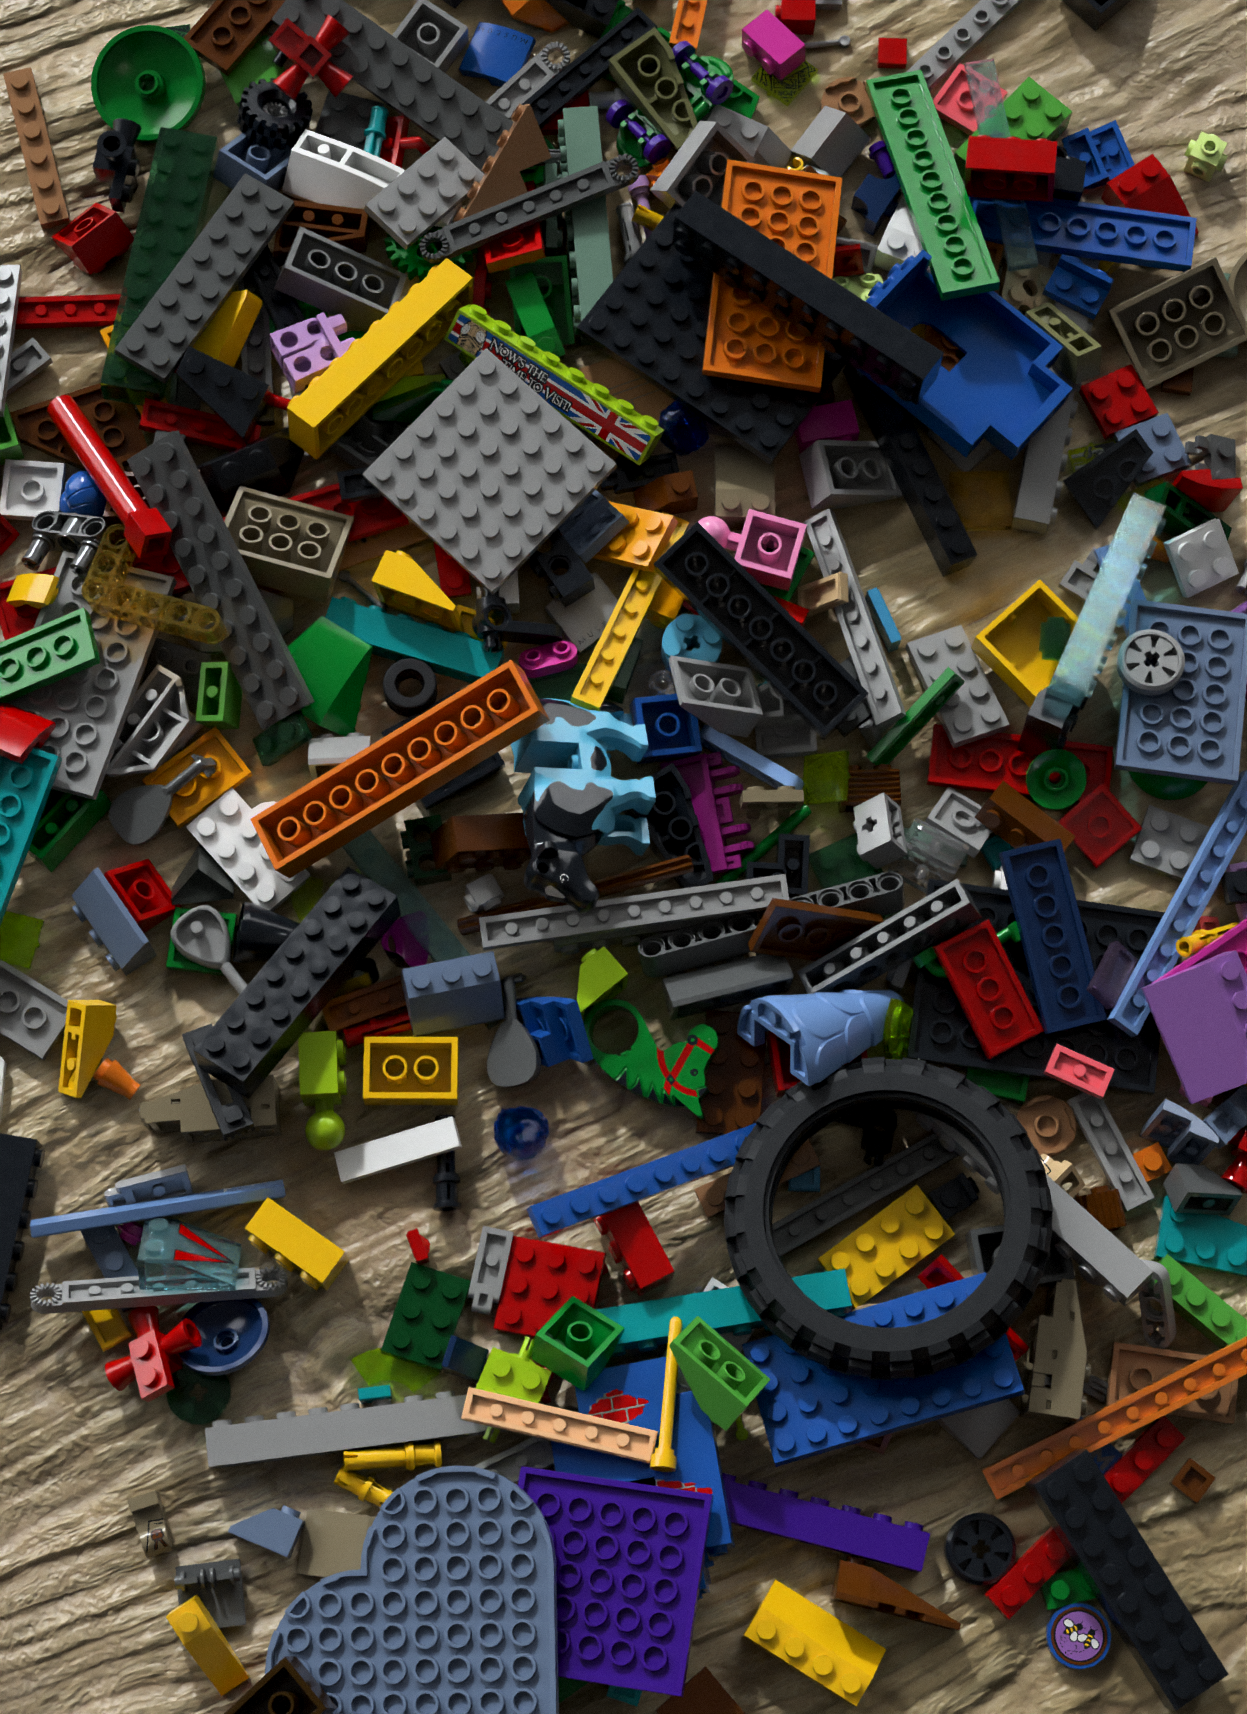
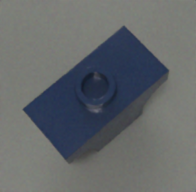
[851,173,903,236]

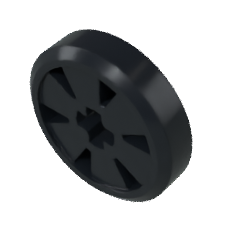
[944,1513,1016,1586]

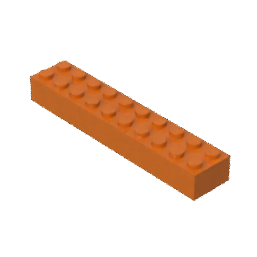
[250,659,550,878]

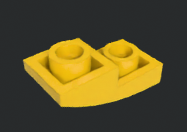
[6,573,60,609]

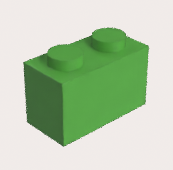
[196,662,243,730]

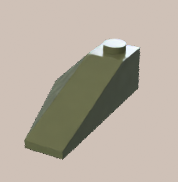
[608,27,698,151]

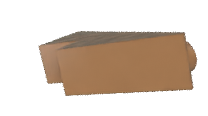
[452,104,552,223]

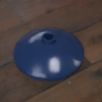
[178,1298,270,1376]

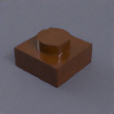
[1169,1458,1215,1504]

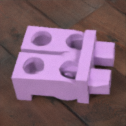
[269,312,355,394]

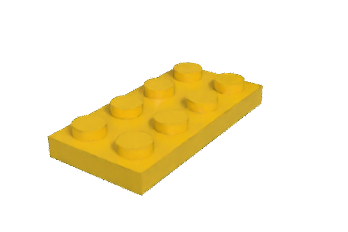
[817,1184,955,1309]

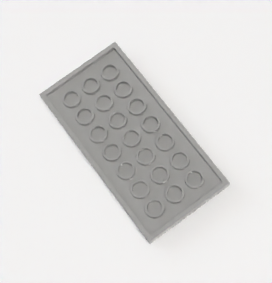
[7,551,177,800]

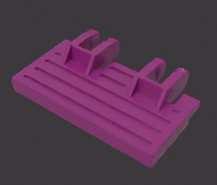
[660,751,755,875]

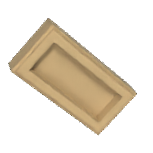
[798,572,849,617]

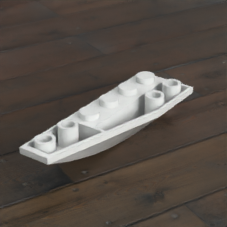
[282,129,462,227]

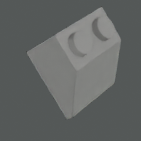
[308,732,372,781]

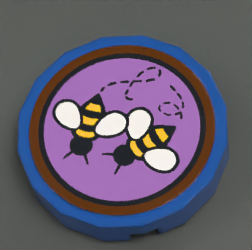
[1046,1603,1111,1669]

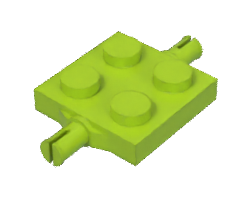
[475,1336,552,1444]

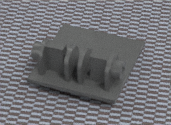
[140,638,211,713]
[174,1559,246,1628]

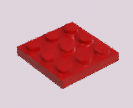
[493,1236,606,1338]

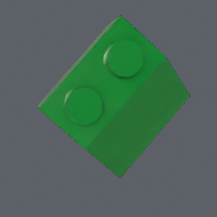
[532,1296,625,1391]

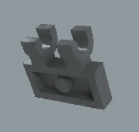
[1185,434,1236,480]

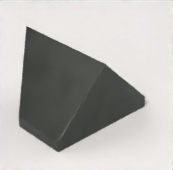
[171,844,234,905]

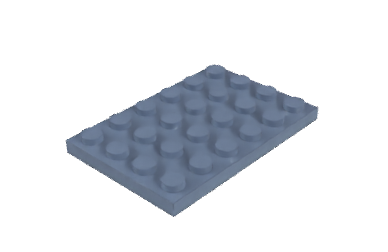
[1114,599,1247,785]

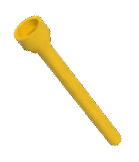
[650,1317,682,1472]

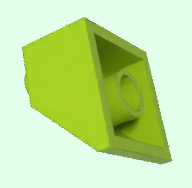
[577,946,628,1023]

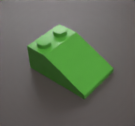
[669,1316,771,1431]

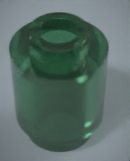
[1039,617,1071,661]

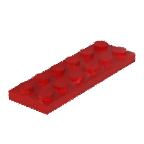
[926,724,1113,804]

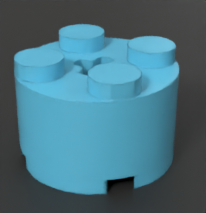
[661,614,722,677]

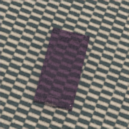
[1086,941,1138,1009]

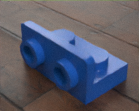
[1042,254,1114,320]

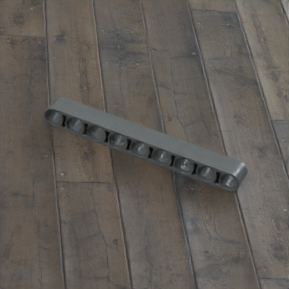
[638,871,906,978]

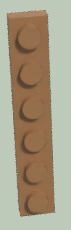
[3,67,70,230]

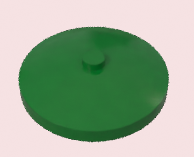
[91,25,206,143]

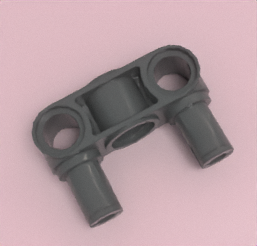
[21,511,117,577]

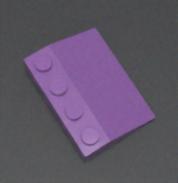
[1141,951,1247,1104]

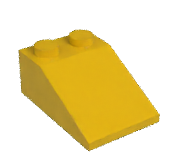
[371,550,464,632]

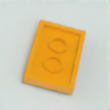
[592,501,678,572]
[142,726,253,829]

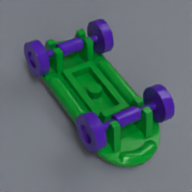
[606,41,734,168]

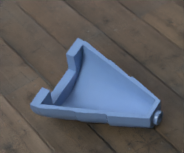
[737,989,905,1086]

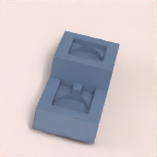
[1203,1085,1247,1149]

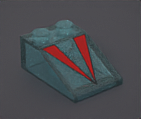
[137,1218,242,1291]

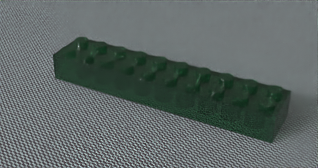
[100,127,219,406]

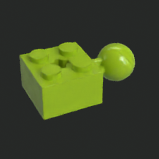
[298,1031,347,1150]

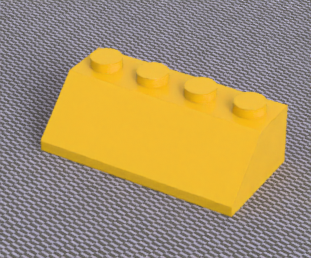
[742,1579,886,1706]

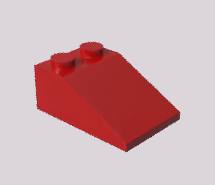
[1101,154,1199,236]

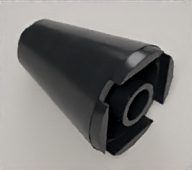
[233,902,300,963]

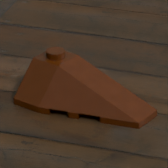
[830,1556,961,1631]

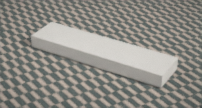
[334,1116,462,1184]

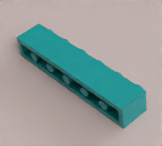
[325,597,504,684]

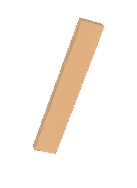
[461,1387,658,1464]

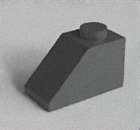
[1163,1163,1243,1215]

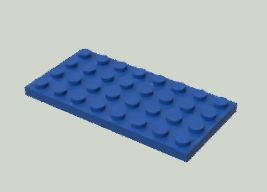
[742,1272,1025,1467]

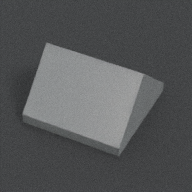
[791,106,871,178]

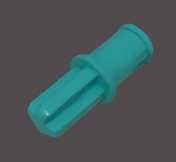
[363,106,389,157]

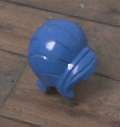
[59,471,107,519]

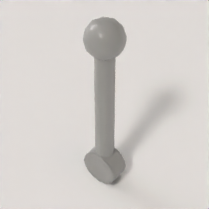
[804,35,850,49]

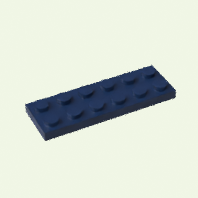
[999,839,1107,1034]

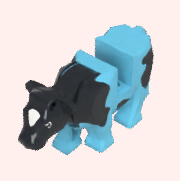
[511,698,656,913]

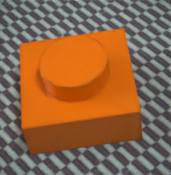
[1132,1142,1172,1183]

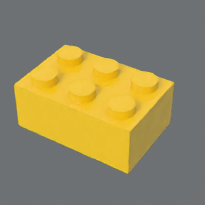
[363,1037,459,1105]
[245,1197,349,1291]

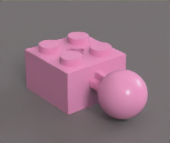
[698,509,807,591]

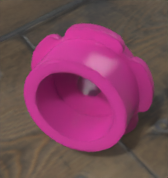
[118,1222,148,1246]

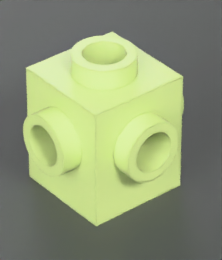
[1184,131,1228,182]

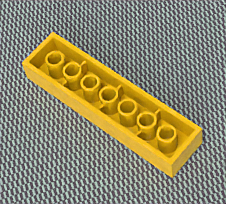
[287,258,473,460]

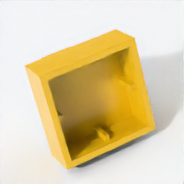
[971,579,1103,708]

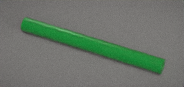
[715,804,812,884]

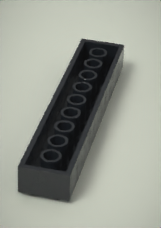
[672,190,944,405]

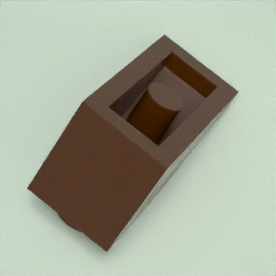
[633,470,698,515]

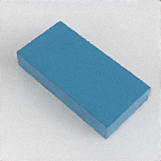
[865,587,902,653]

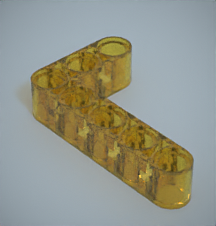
[81,524,227,645]

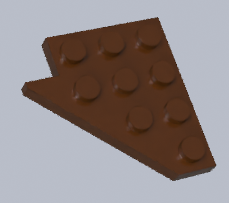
[10,376,148,472]

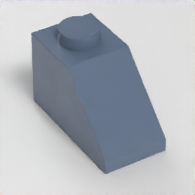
[228,1505,305,1558]

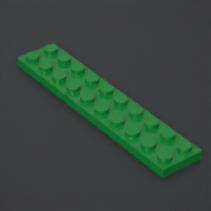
[866,70,1000,301]

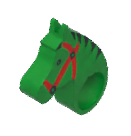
[584,999,720,1119]

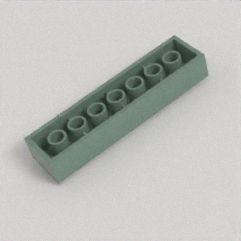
[558,106,613,346]

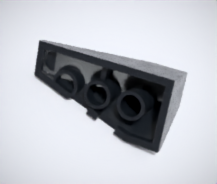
[623,763,714,889]

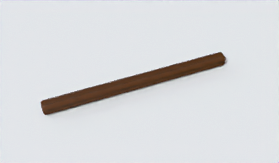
[457,855,694,936]

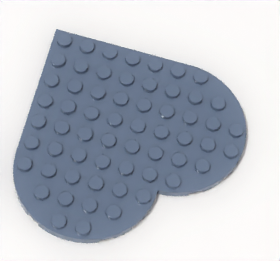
[265,1465,559,1714]

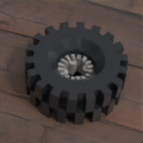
[237,78,313,150]

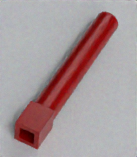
[47,395,172,559]

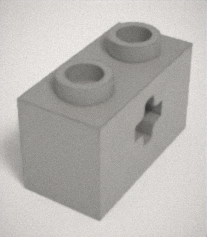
[853,792,907,869]

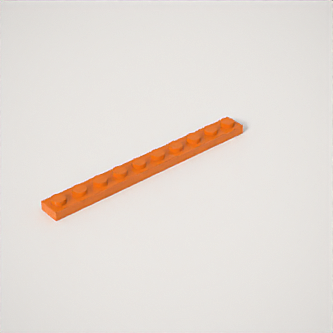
[982,1336,1247,1499]

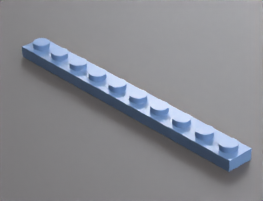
[1107,770,1247,1037]

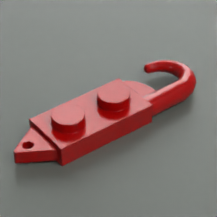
[472,245,492,316]

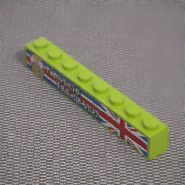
[444,304,665,466]

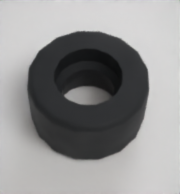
[383,658,438,717]

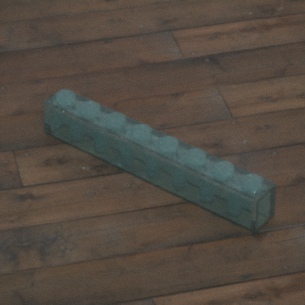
[1046,493,1167,707]

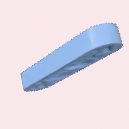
[700,725,805,790]

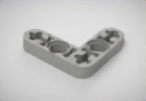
[1080,1259,1177,1349]

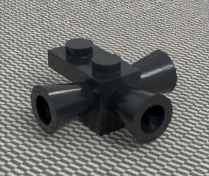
[93,118,142,213]

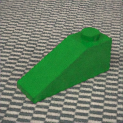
[505,271,566,357]

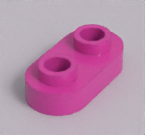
[518,640,578,678]

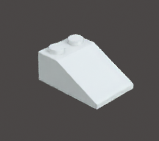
[874,194,932,275]

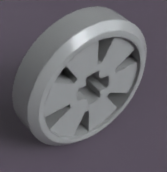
[1116,629,1185,695]

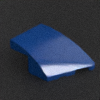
[516,997,593,1067]

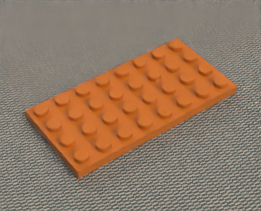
[702,159,842,393]

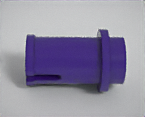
[869,140,896,179]

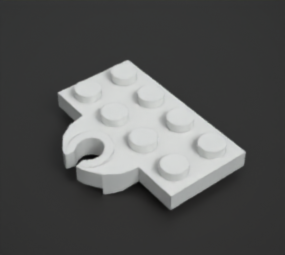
[186,787,312,912]

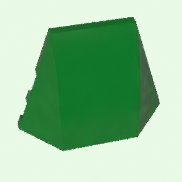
[287,616,373,737]

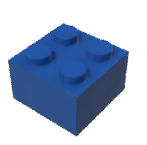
[629,694,702,764]

